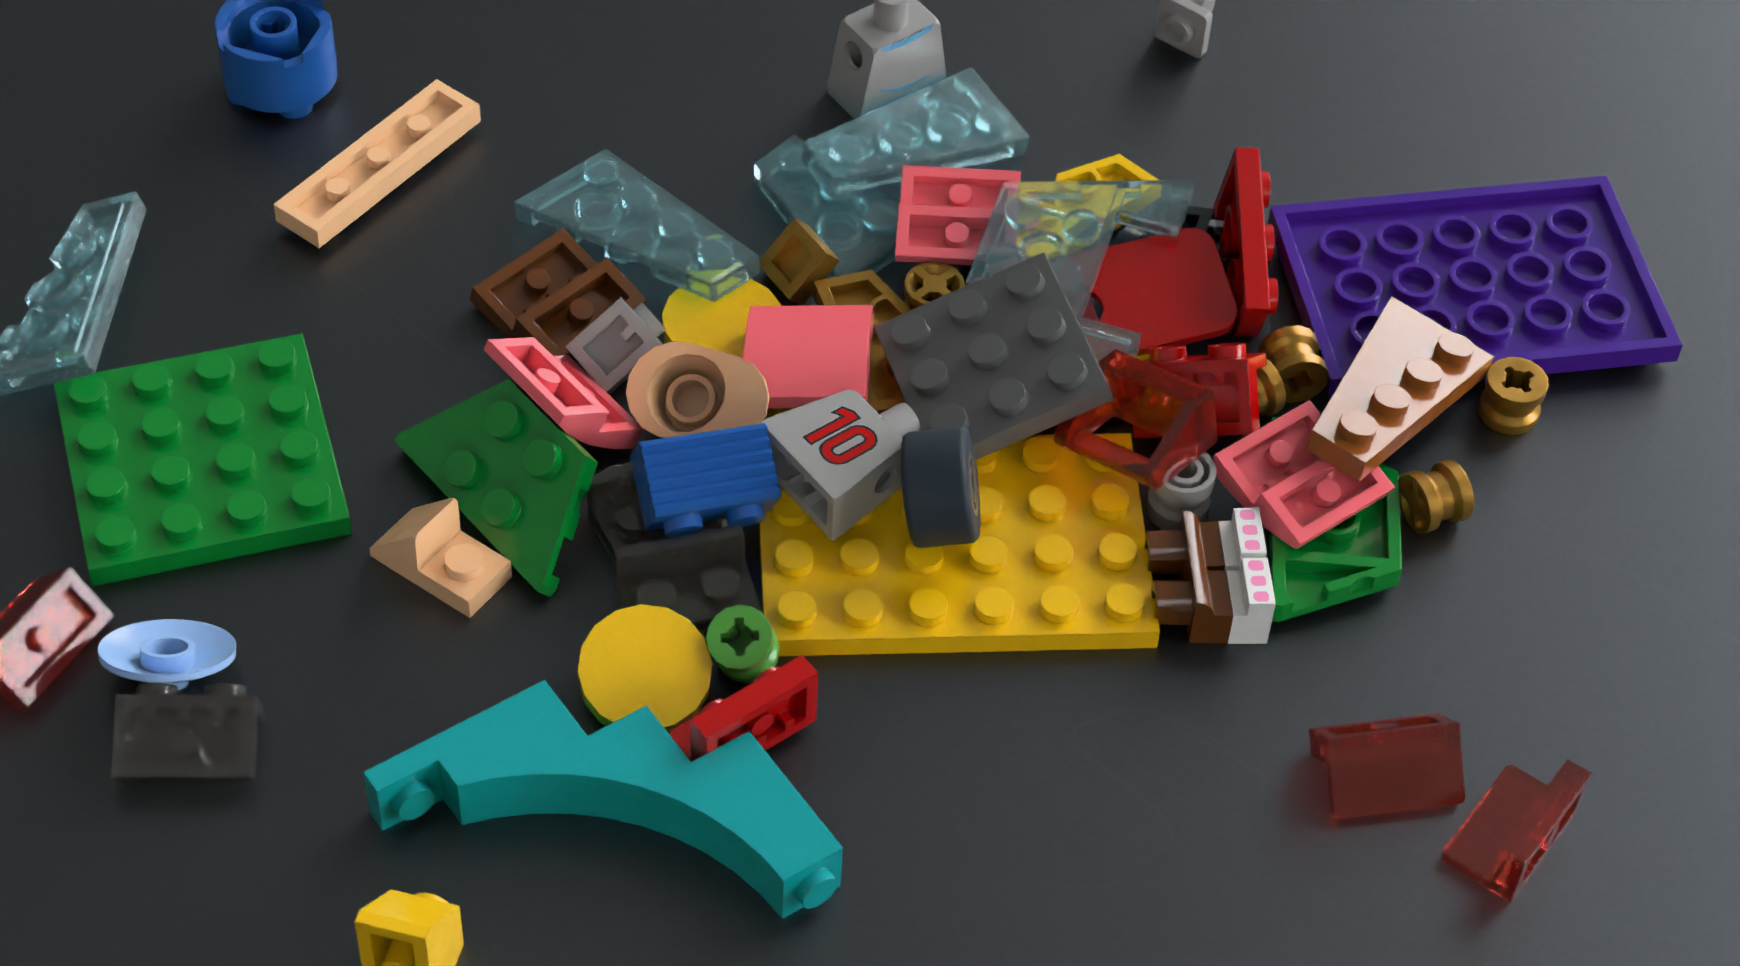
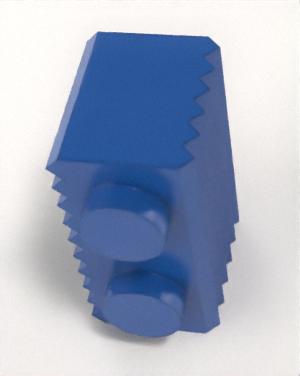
[630,423,781,537]

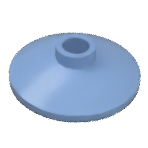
[98,619,236,692]

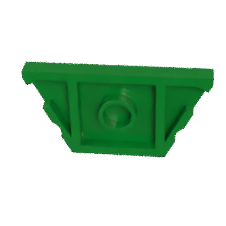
[394,379,598,597]
[1269,417,1402,622]

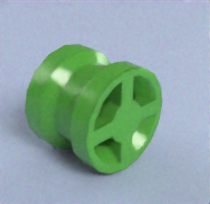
[706,605,780,683]

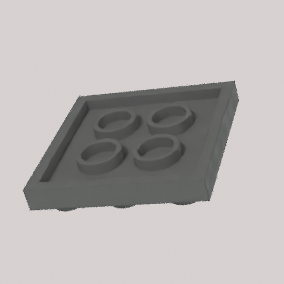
[874,252,1114,460]

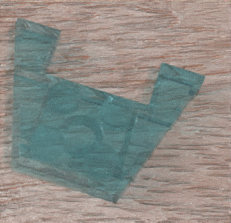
[966,180,1194,392]

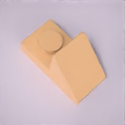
[369,498,512,618]

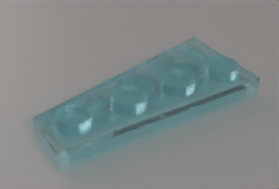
[801,67,1030,196]
[514,149,760,302]
[0,191,147,396]

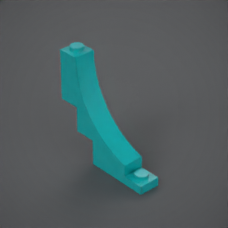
[363,680,843,919]

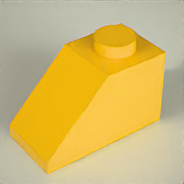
[355,889,464,966]

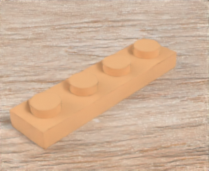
[273,79,481,248]

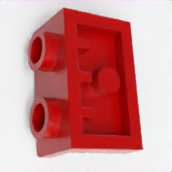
[1128,343,1266,438]
[670,655,818,762]

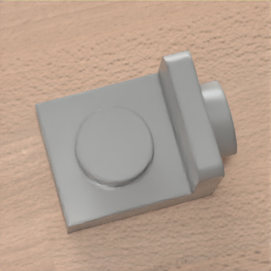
[1154,0,1215,58]
[565,298,666,395]

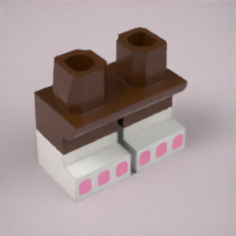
[1144,507,1276,644]

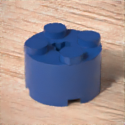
[215,0,338,119]

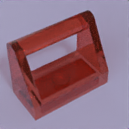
[1054,349,1218,489]

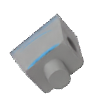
[827,0,946,124]

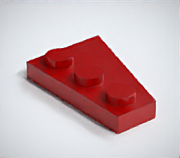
[1213,147,1278,337]

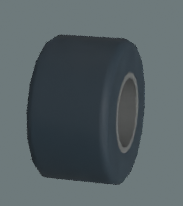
[901,427,980,548]

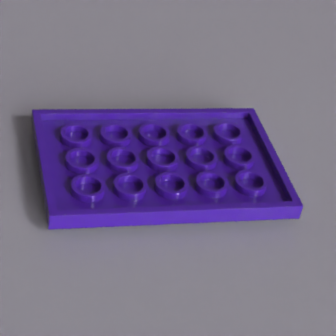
[1268,176,1683,396]

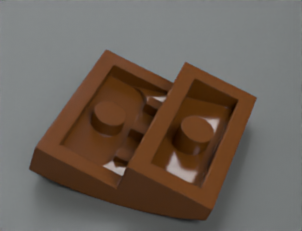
[470,228,647,357]

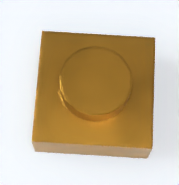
[757,218,840,306]

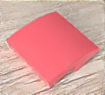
[895,165,1021,267]
[743,305,874,409]
[483,337,643,449]
[1212,400,1395,549]

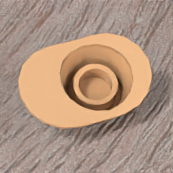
[626,341,769,438]

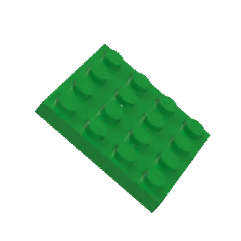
[53,333,352,586]

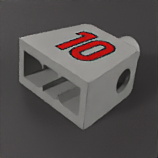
[760,390,921,541]

